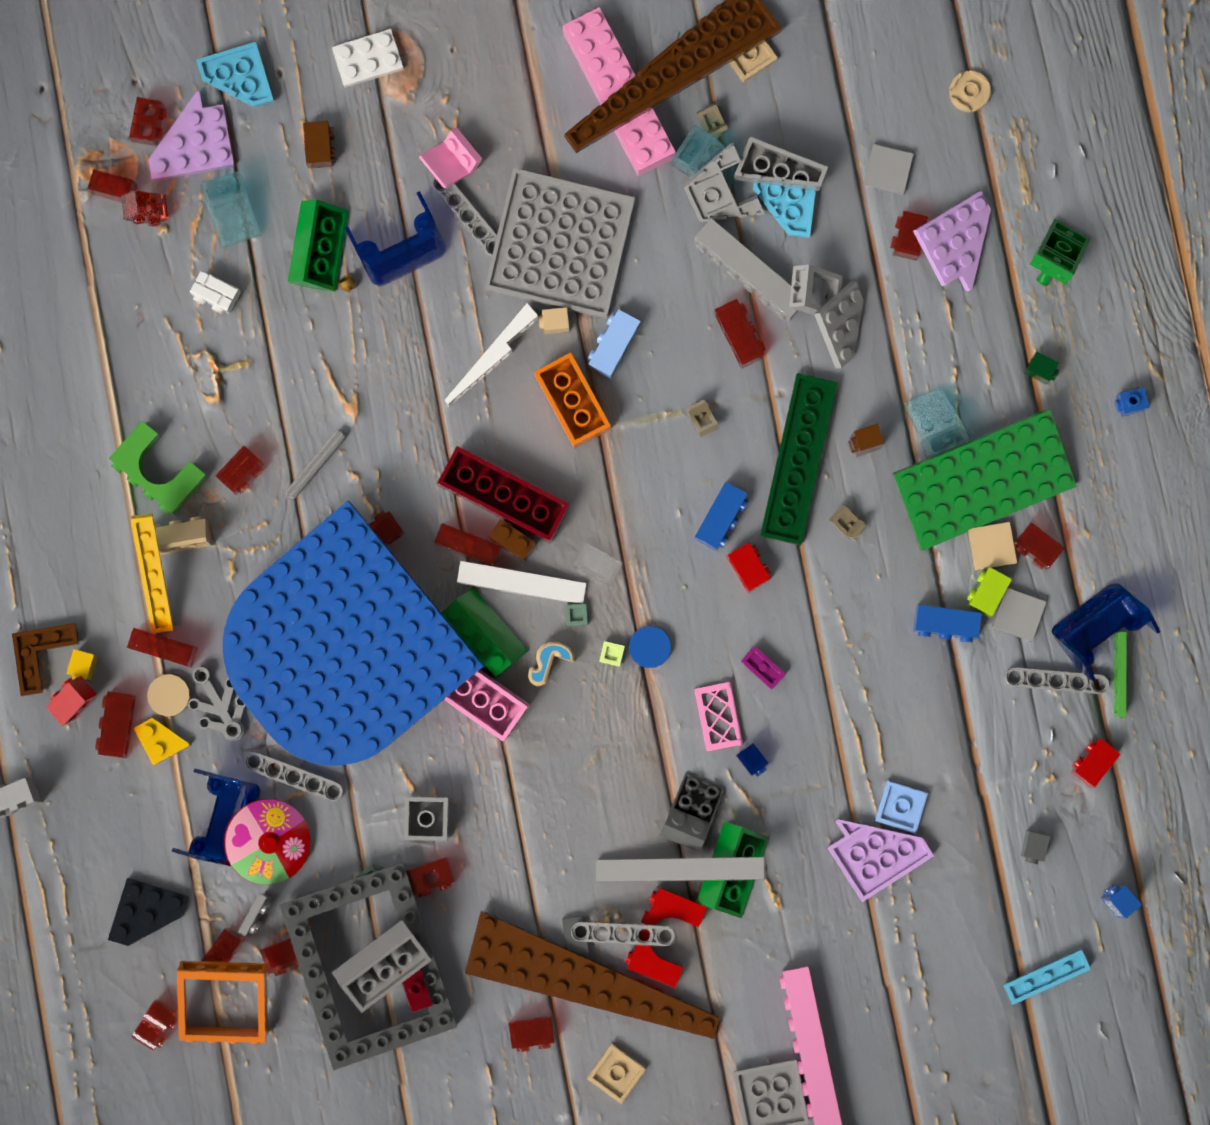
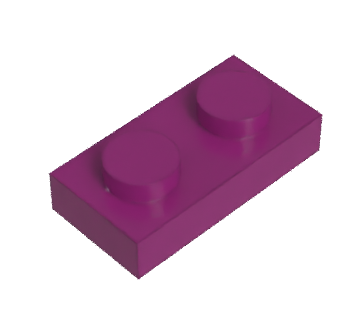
[740,646,786,690]

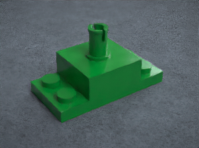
[1030,219,1091,286]

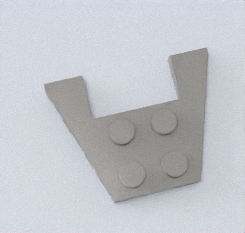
[683,143,765,222]

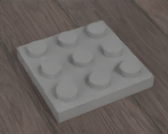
[733,1059,809,1125]

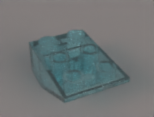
[671,125,739,188]
[200,171,261,248]
[903,388,970,458]

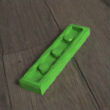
[1114,632,1127,718]

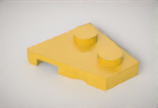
[134,718,191,765]

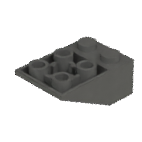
[660,773,725,852]

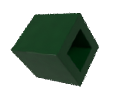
[1024,351,1059,385]

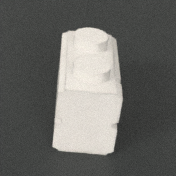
[190,270,241,314]

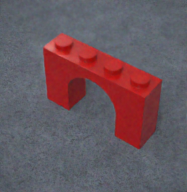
[625,888,707,988]

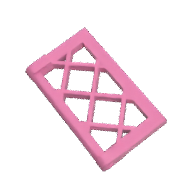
[694,681,743,751]

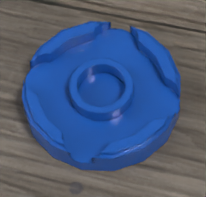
[629,626,671,668]

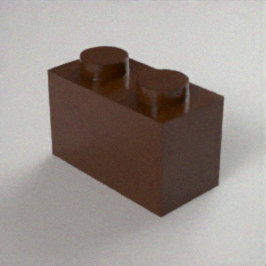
[303,121,336,169]
[848,423,884,457]
[489,519,536,562]

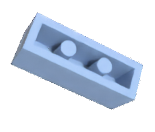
[587,309,640,379]

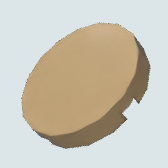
[949,70,991,112]
[147,674,190,717]

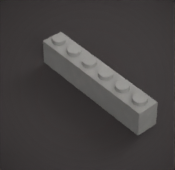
[694,218,799,321]

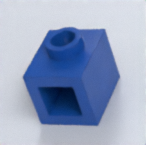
[1115,387,1150,417]

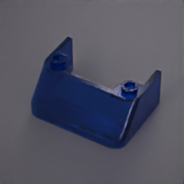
[344,191,446,287]
[1052,583,1161,682]
[172,768,261,866]

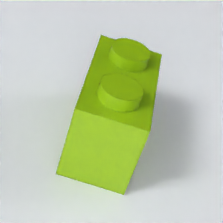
[967,567,1012,618]

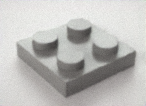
[238,893,272,936]

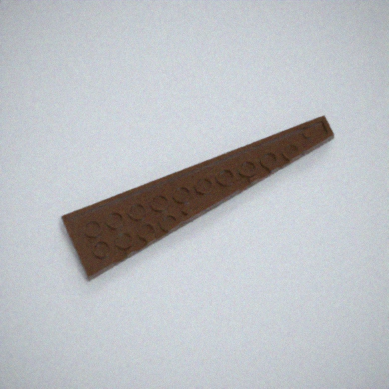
[564,0,782,153]
[465,910,719,1039]

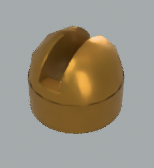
[338,274,356,292]

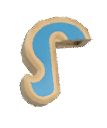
[528,642,575,687]

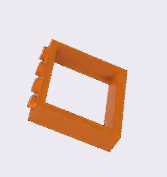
[177,961,268,1044]

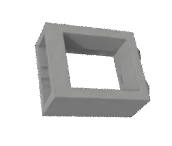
[789,264,843,316]

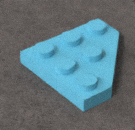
[196,42,274,108]
[753,183,816,238]

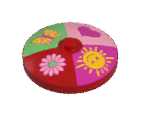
[224,799,310,885]

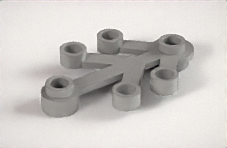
[187,667,246,741]

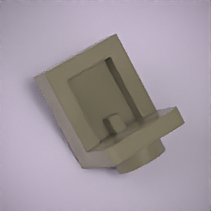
[696,103,729,138]
[687,399,719,437]
[829,505,866,540]

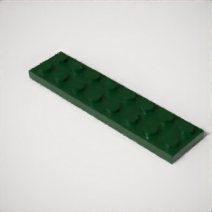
[760,373,838,546]

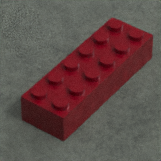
[437,446,570,544]

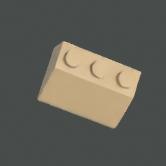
[155,516,213,555]

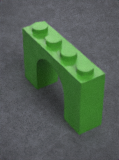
[109,421,209,515]

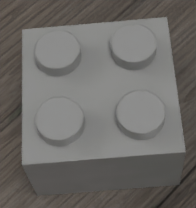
[404,797,450,841]

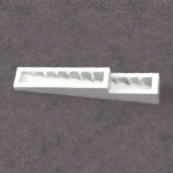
[445,304,538,407]
[457,561,586,604]

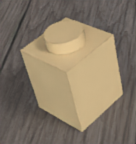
[538,307,569,334]

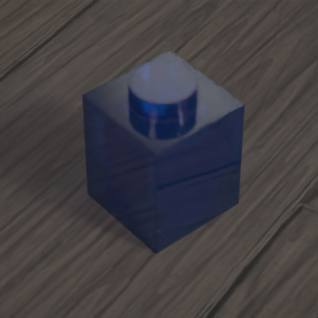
[736,743,768,777]

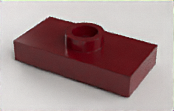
[399,969,432,1013]

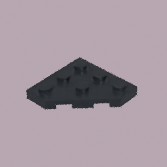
[108,878,189,946]

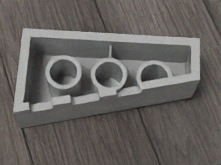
[734,137,828,191]
[0,776,43,819]

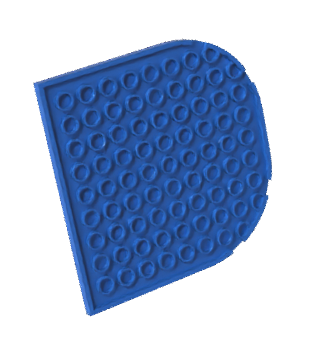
[223,501,485,766]

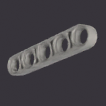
[433,178,497,257]
[1004,667,1109,694]
[244,752,344,801]
[571,922,676,946]

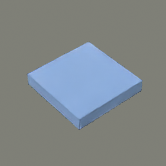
[875,780,928,834]

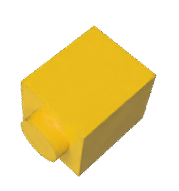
[66,649,98,680]

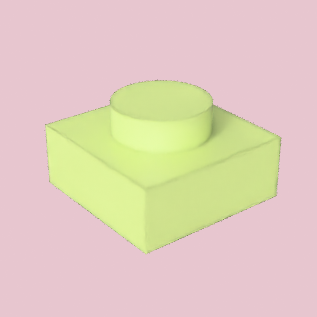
[599,641,625,667]

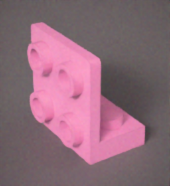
[419,127,482,188]

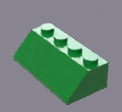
[288,199,349,292]
[441,588,528,679]
[696,821,769,918]

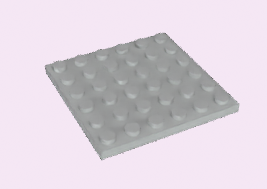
[484,168,635,319]

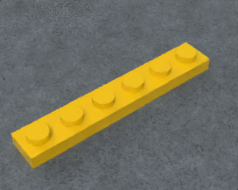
[131,513,174,633]

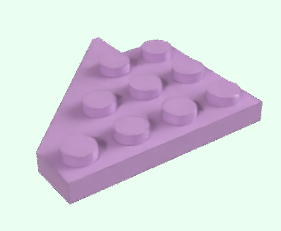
[148,91,235,182]
[913,191,991,292]
[827,819,934,902]

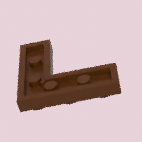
[12,623,79,697]

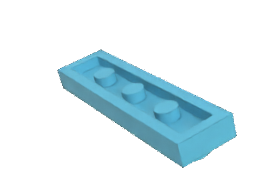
[1003,949,1091,1005]

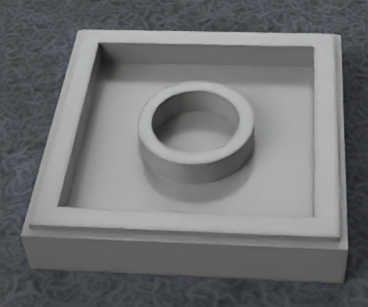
[863,144,913,195]
[992,588,1046,642]

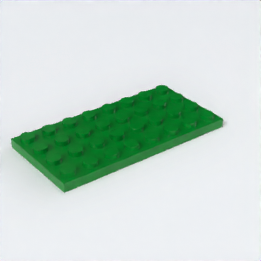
[892,408,1077,551]

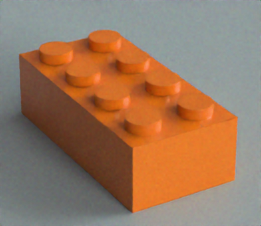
[534,352,611,449]

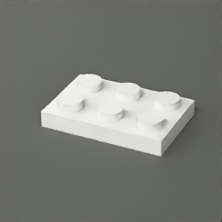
[332,29,404,88]

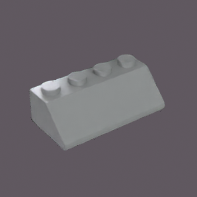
[332,920,431,1013]

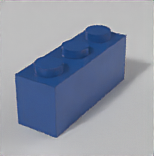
[694,482,748,551]
[913,605,982,643]

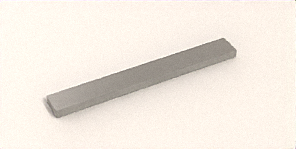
[596,857,765,882]

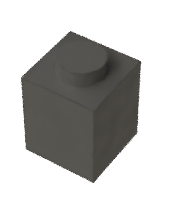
[1021,831,1050,865]

